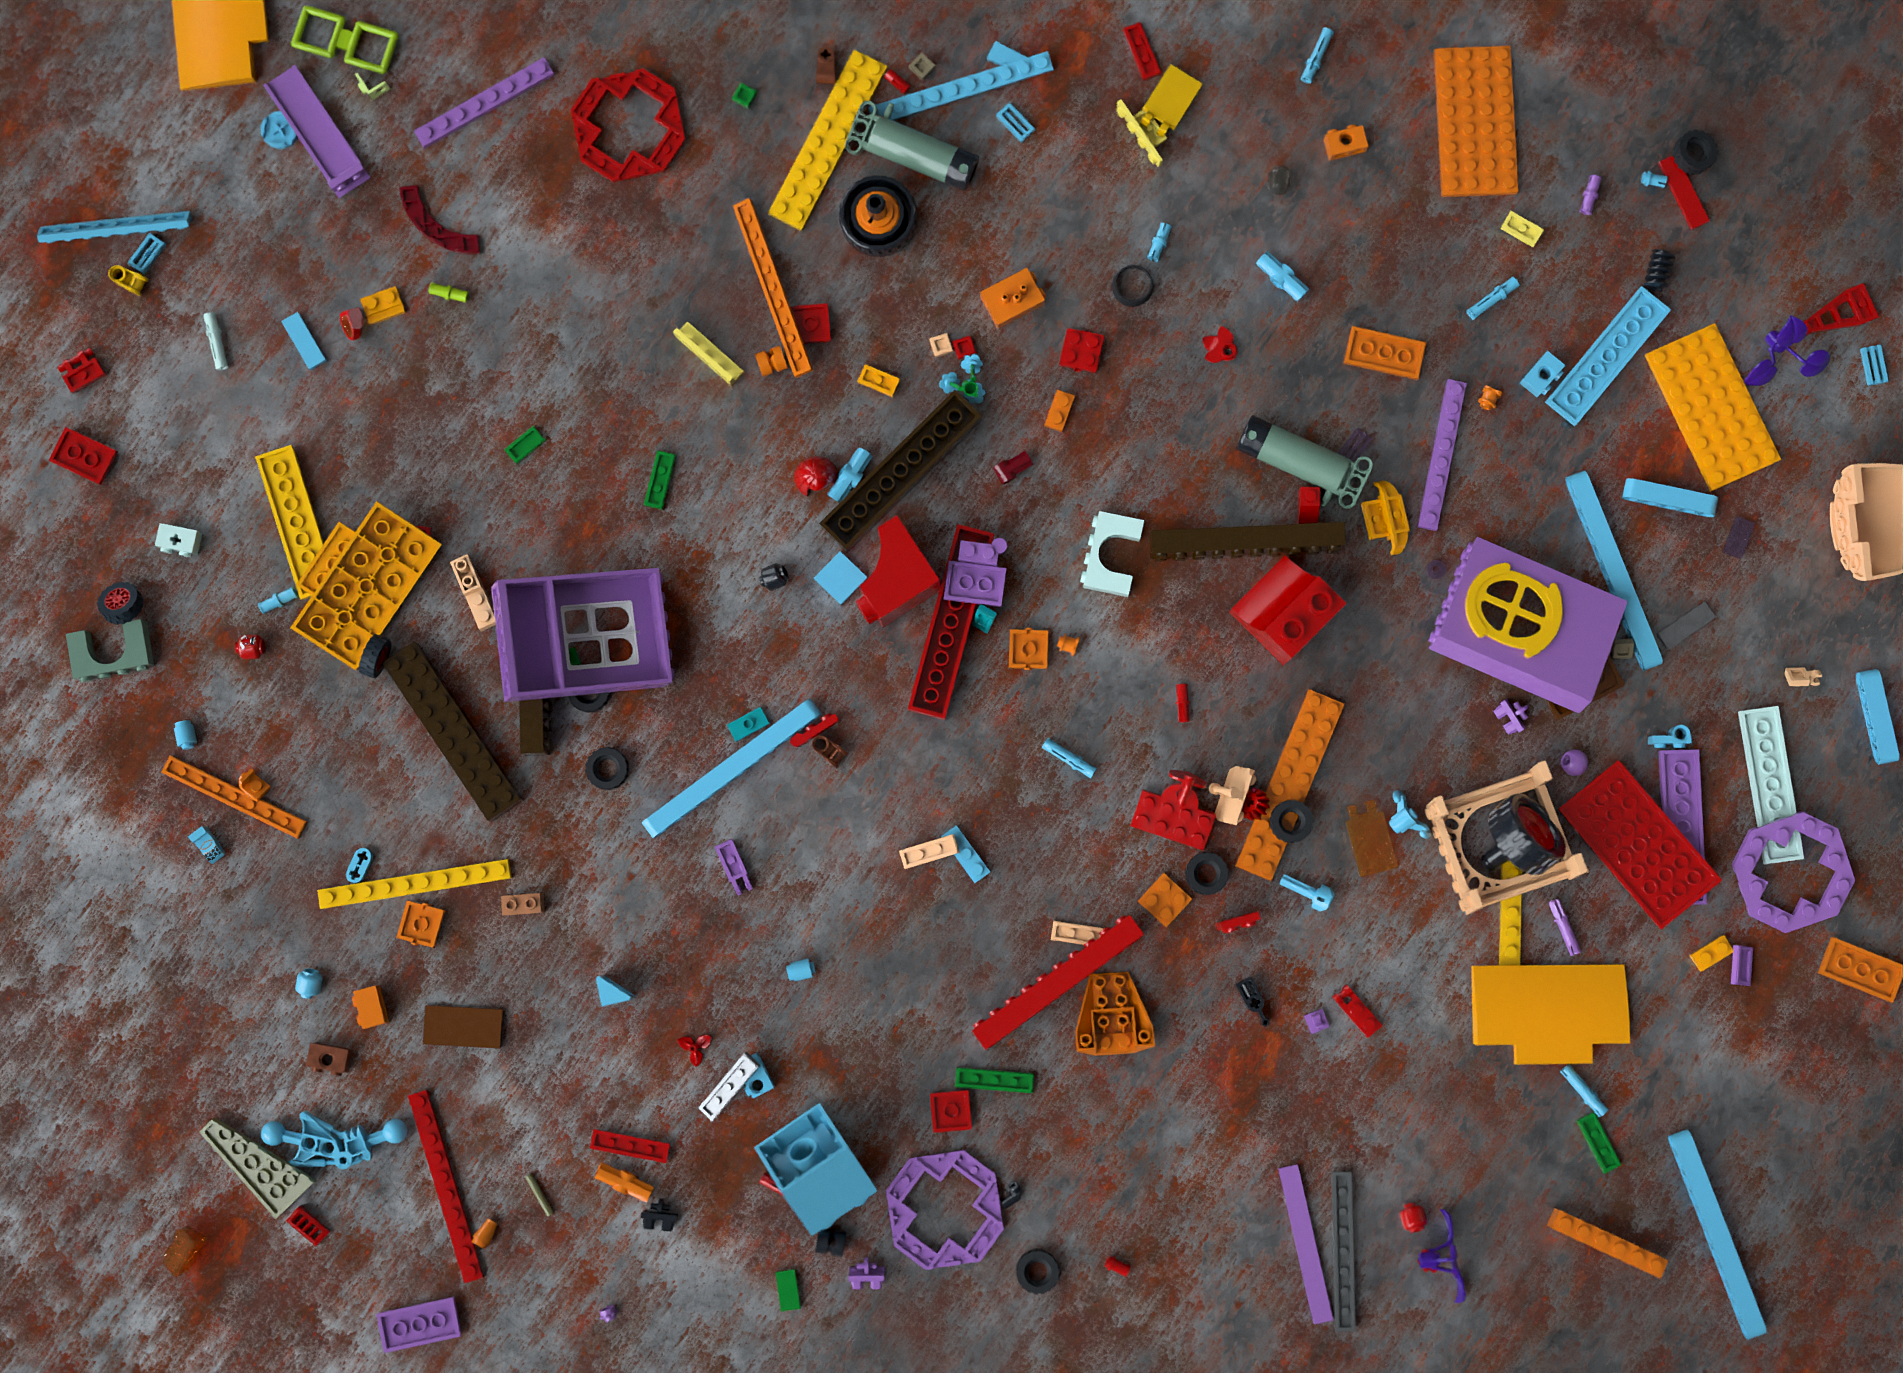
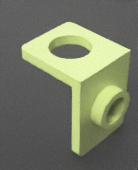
[355,73,390,100]

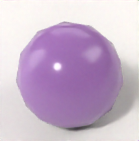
[1561,750,1589,776]

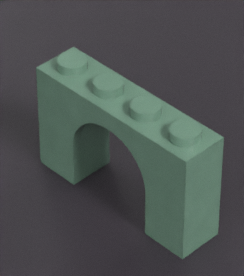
[66,619,155,683]

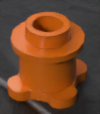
[1478,386,1502,410]
[1057,633,1080,656]

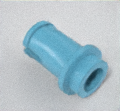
[1641,171,1667,188]

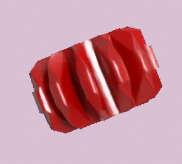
[1242,787,1270,821]

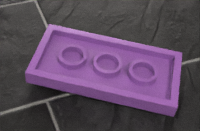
[376,1296,462,1353]

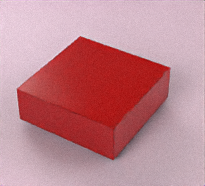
[952,336,976,360]

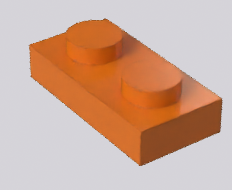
[1044,390,1075,432]

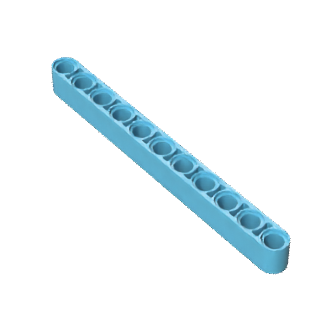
[1566,471,1663,671]
[642,698,822,839]
[1668,1129,1767,1340]

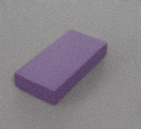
[1731,945,1753,986]

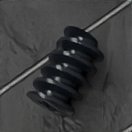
[1643,249,1675,292]

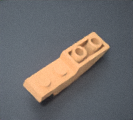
[450,554,496,631]

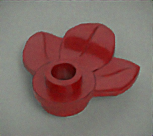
[1202,326,1238,363]

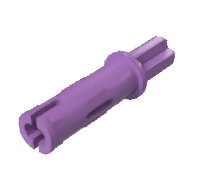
[1549,899,1582,956]

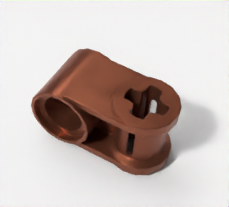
[816,46,836,84]
[812,735,849,768]

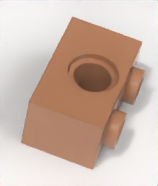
[501,893,545,916]

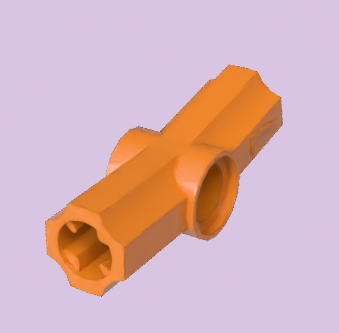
[594,1162,654,1203]

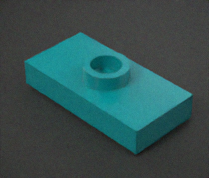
[971,604,997,634]
[727,707,770,742]

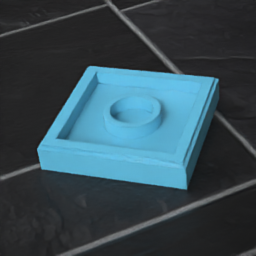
[814,551,868,605]

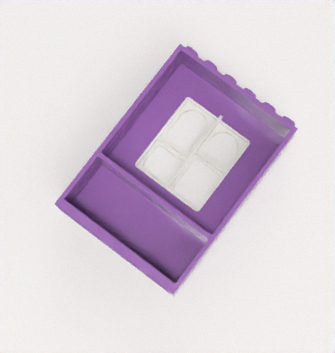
[491,568,674,702]

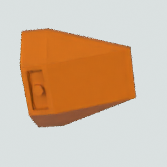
[1075,972,1155,1056]

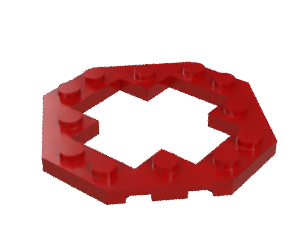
[571,68,686,182]

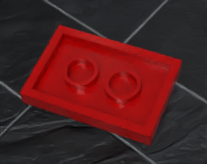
[48,427,118,485]
[1215,912,1260,933]

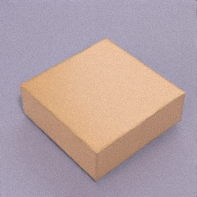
[929,333,953,358]

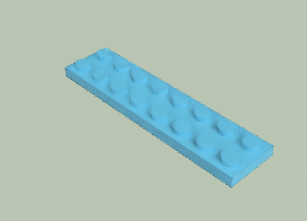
[1545,286,1671,426]

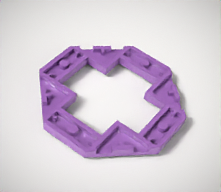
[1732,811,1855,933]
[886,1150,1004,1270]

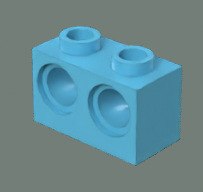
[743,1052,775,1099]

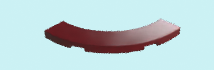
[399,185,481,255]

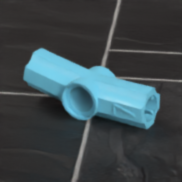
[827,447,873,503]

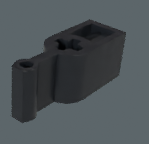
[1234,976,1270,1027]

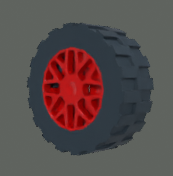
[97,582,144,625]
[359,634,392,679]

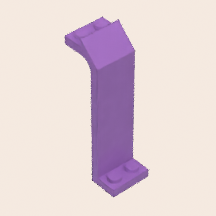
[263,65,370,198]

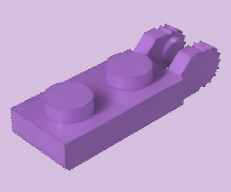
[715,839,753,895]

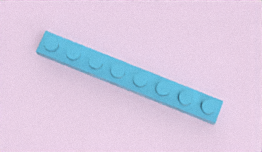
[37,211,192,243]

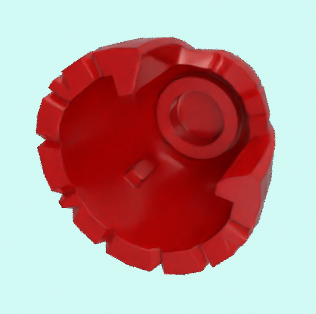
[794,456,838,496]

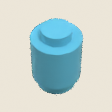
[174,720,197,750]
[786,959,816,981]

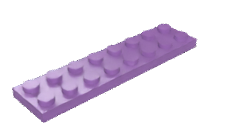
[1658,750,1707,905]

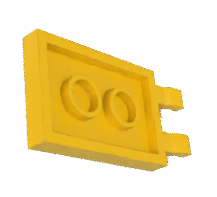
[1140,64,1202,138]

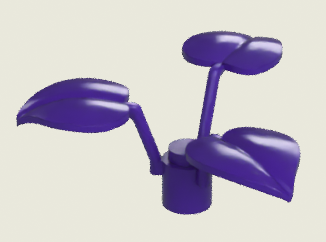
[1744,315,1830,386]
[1418,1209,1465,1303]

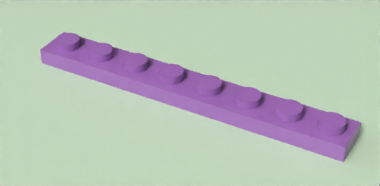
[414,57,554,149]
[1417,379,1467,531]

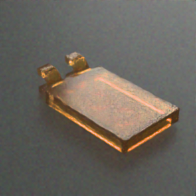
[1345,800,1398,877]

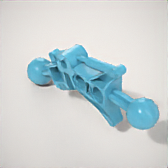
[261,1110,408,1169]

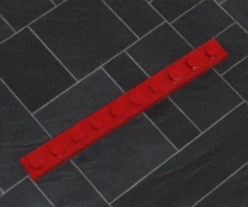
[408,1089,484,1284]

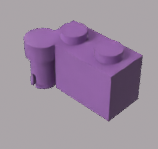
[958,538,1007,567]

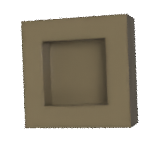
[909,53,935,81]
[1611,639,1634,659]

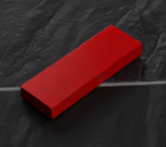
[1123,22,1161,81]

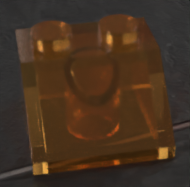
[162,1226,208,1277]

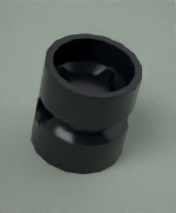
[815,1228,847,1257]

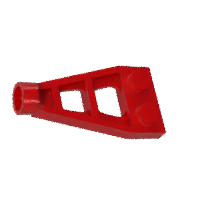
[1803,283,1879,336]

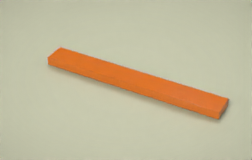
[161,755,307,839]

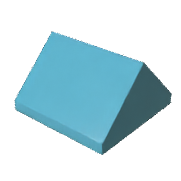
[596,975,636,1006]

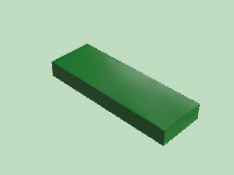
[643,450,676,510]
[1576,1112,1622,1174]

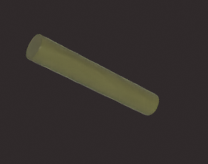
[525,1173,554,1217]

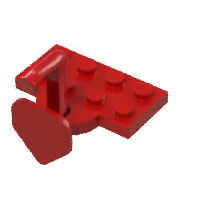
[1130,770,1216,851]

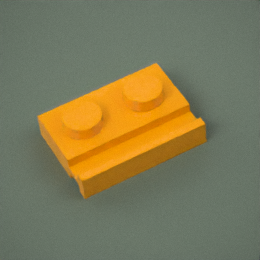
[360,286,406,326]

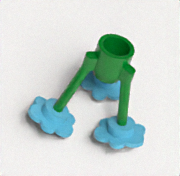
[939,354,986,403]

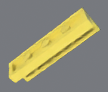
[673,321,744,386]

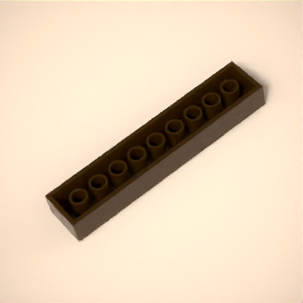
[819,390,982,553]
[1149,522,1346,562]
[382,641,524,822]

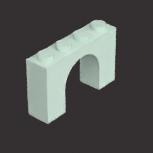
[1080,511,1144,597]

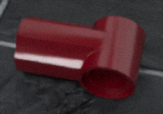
[992,451,1033,485]

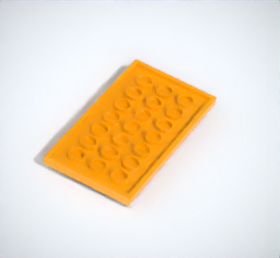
[1645,323,1781,492]

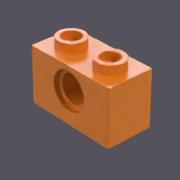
[1324,124,1368,161]

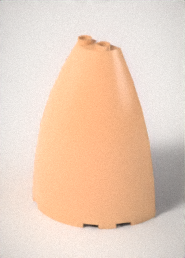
[1830,463,1903,581]

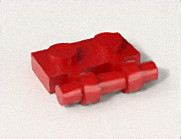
[57,348,106,394]

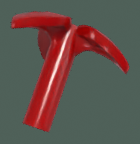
[678,1035,711,1067]

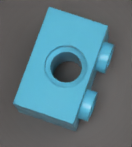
[1520,351,1565,397]

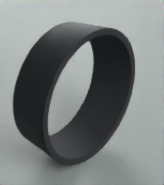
[1112,265,1153,307]

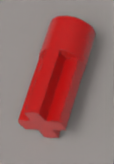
[884,69,911,95]

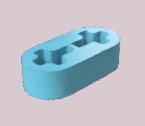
[346,848,373,883]

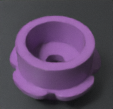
[599,1305,618,1322]

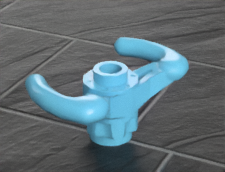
[1389,790,1431,839]

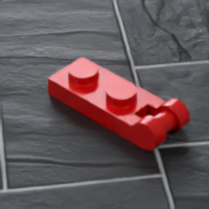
[1332,984,1382,1038]

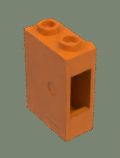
[980,268,1046,329]

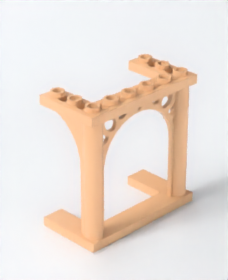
[1425,760,1588,915]

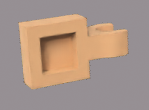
[1784,667,1822,686]

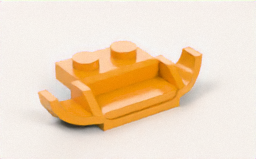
[1361,480,1410,556]

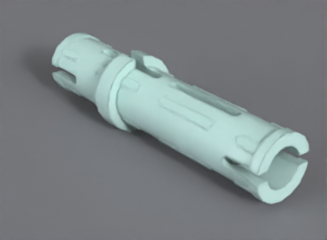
[203,312,228,370]

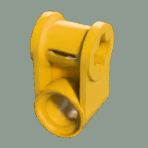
[108,265,149,296]

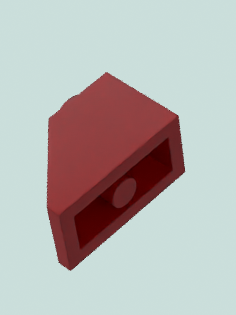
[1298,487,1320,524]

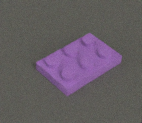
[944,561,1006,607]

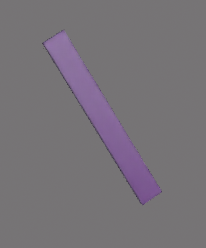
[1278,1164,1333,1324]

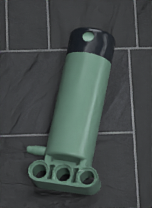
[845,101,979,191]
[1236,415,1373,509]

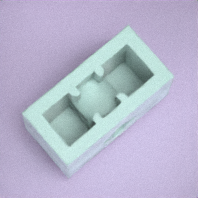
[155,523,203,557]

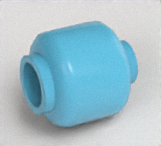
[295,968,323,999]

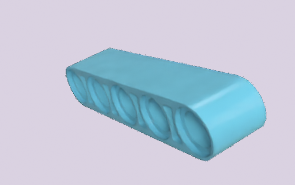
[1622,478,1718,517]
[1856,669,1899,765]

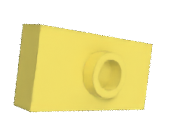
[1500,211,1544,247]

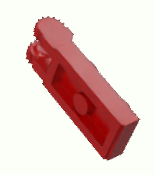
[790,713,840,748]

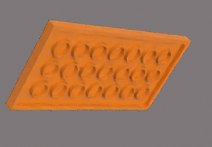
[1434,46,1518,197]

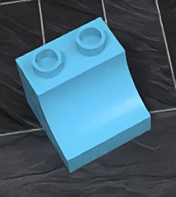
[754,1103,877,1236]

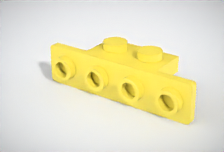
[1116,99,1167,167]

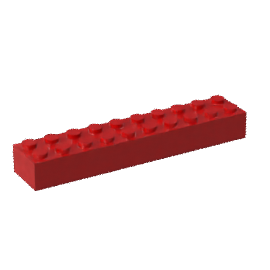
[908,524,994,720]
[972,915,1144,1050]

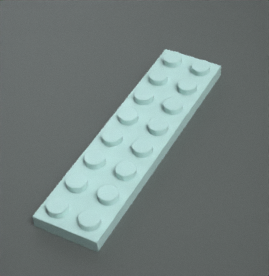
[1738,706,1804,864]

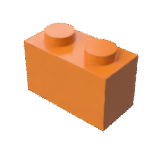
[352,985,389,1029]

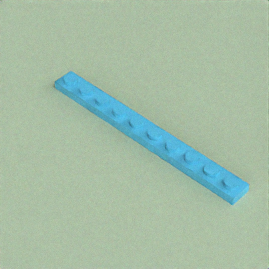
[869,51,1053,120]

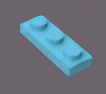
[941,825,990,883]

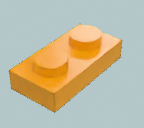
[857,364,900,397]
[1689,935,1733,972]

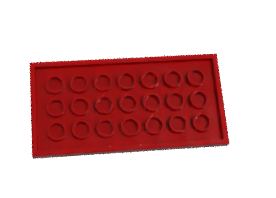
[1557,760,1722,930]

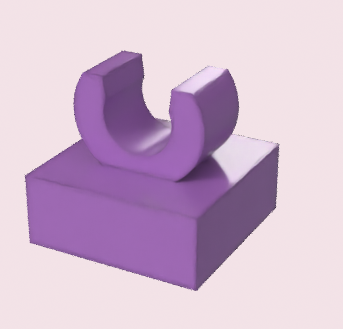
[1304,1008,1330,1034]

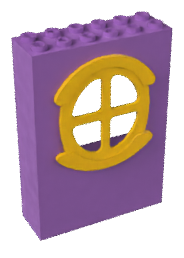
[1428,537,1628,713]

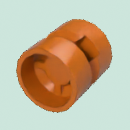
[755,345,788,377]

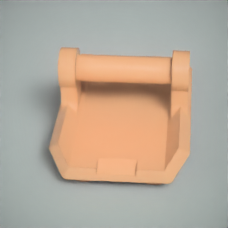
[1209,766,1256,825]

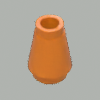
[472,1218,498,1249]

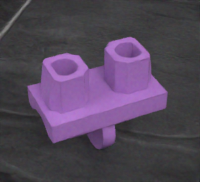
[1493,698,1528,735]
[849,1257,885,1289]

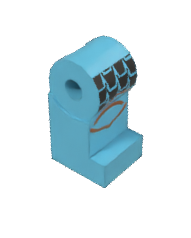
[188,826,226,864]

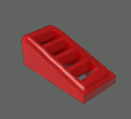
[286,1205,330,1246]

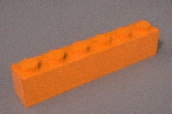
[1547,1208,1669,1279]

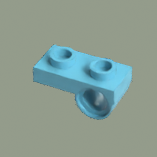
[1648,725,1692,748]

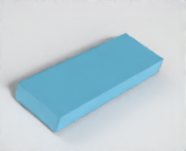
[281,312,327,370]

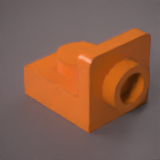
[238,768,271,802]

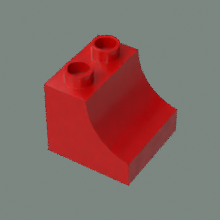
[855,515,940,628]
[1229,556,1346,666]

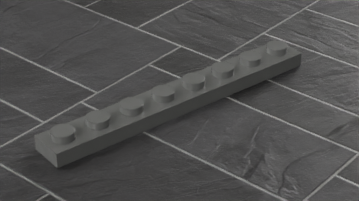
[1331,1171,1355,1332]

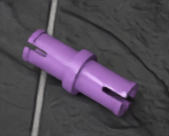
[1580,175,1602,215]

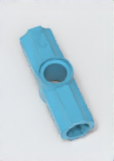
[1256,251,1309,302]

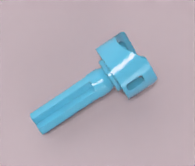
[1279,874,1335,911]

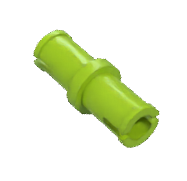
[429,282,469,303]

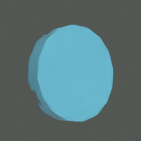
[261,111,298,149]

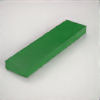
[955,1067,1034,1093]

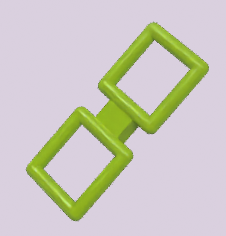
[291,5,399,74]

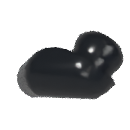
[1000,1181,1022,1209]

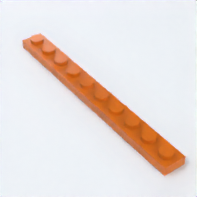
[733,198,814,378]

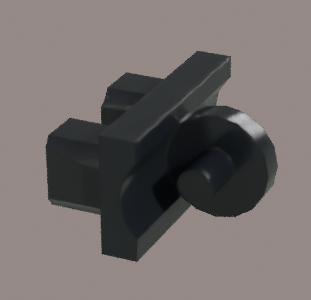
[641,1198,678,1232]

